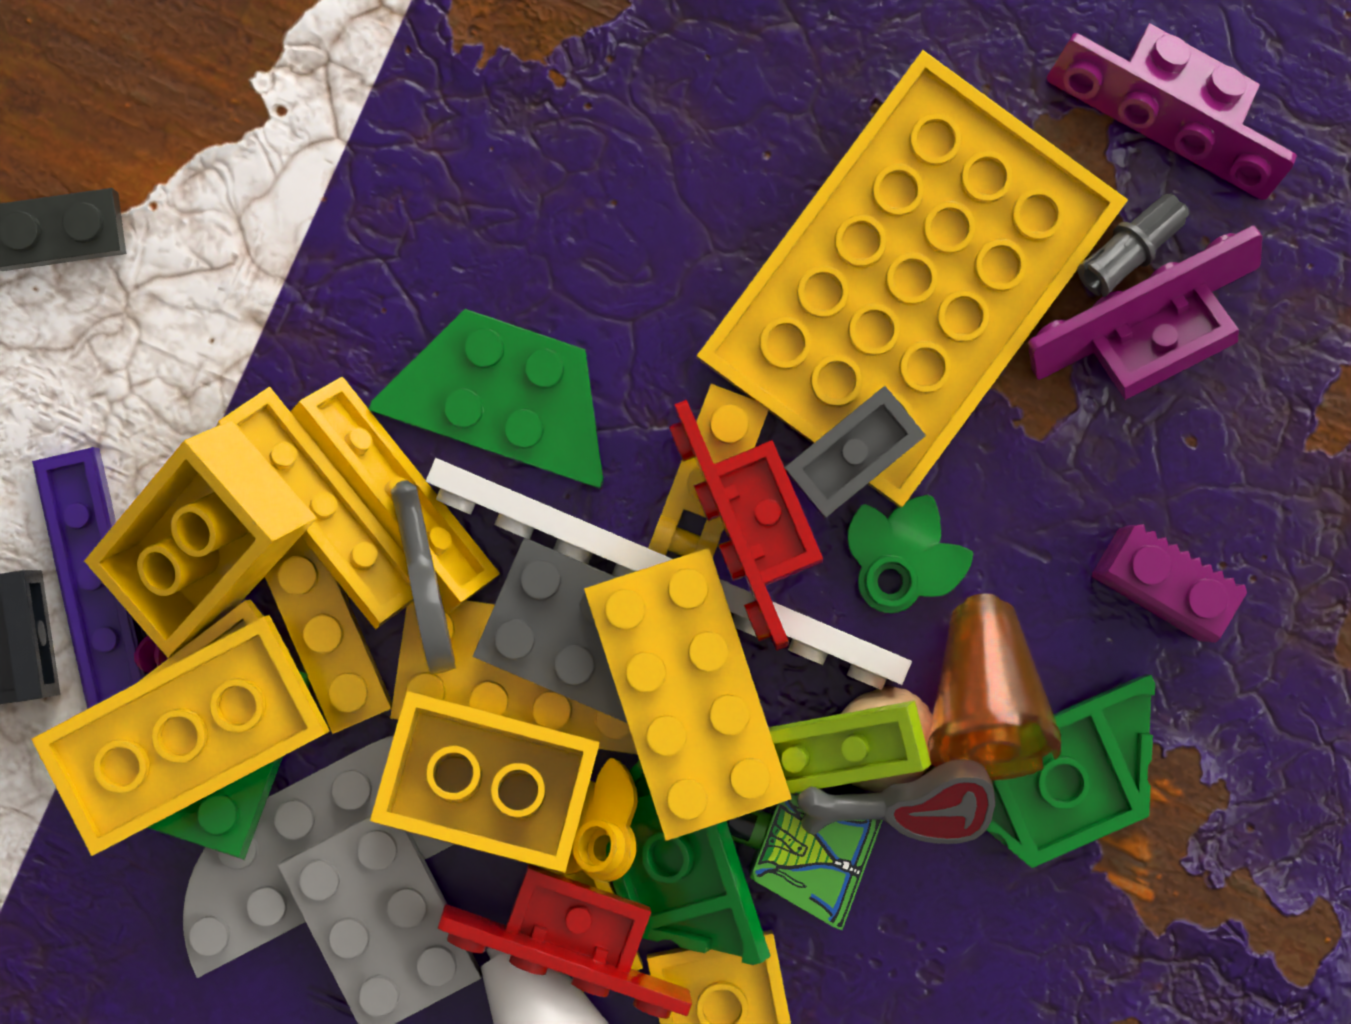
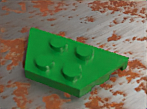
[369,309,604,489]
[924,674,1155,868]
[606,760,771,965]

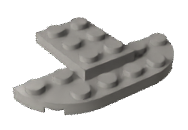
[183,735,482,1024]

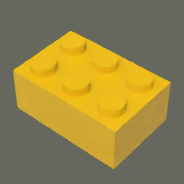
[84,420,317,658]
[370,691,600,874]

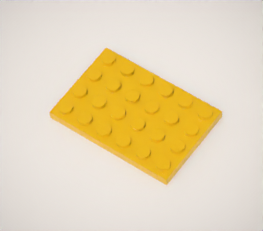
[696,50,1128,508]

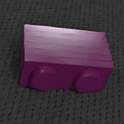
[1091,524,1247,643]

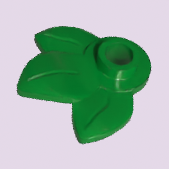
[847,495,974,613]

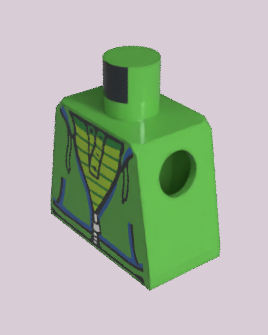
[727,791,883,930]

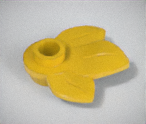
[552,758,638,882]

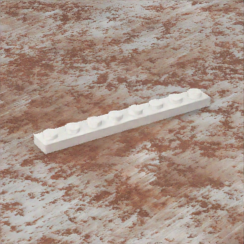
[425,458,912,690]

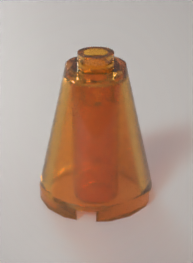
[928,594,1061,781]

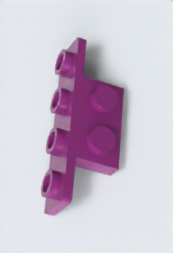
[1047,23,1296,200]
[1028,226,1262,400]

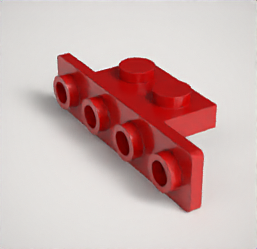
[668,400,823,651]
[437,864,692,1019]

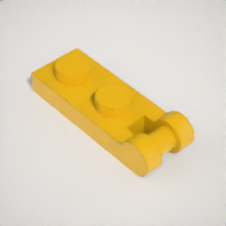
[648,384,769,558]

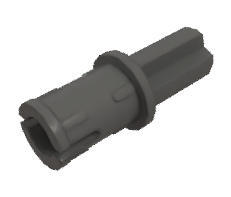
[1078,193,1189,297]

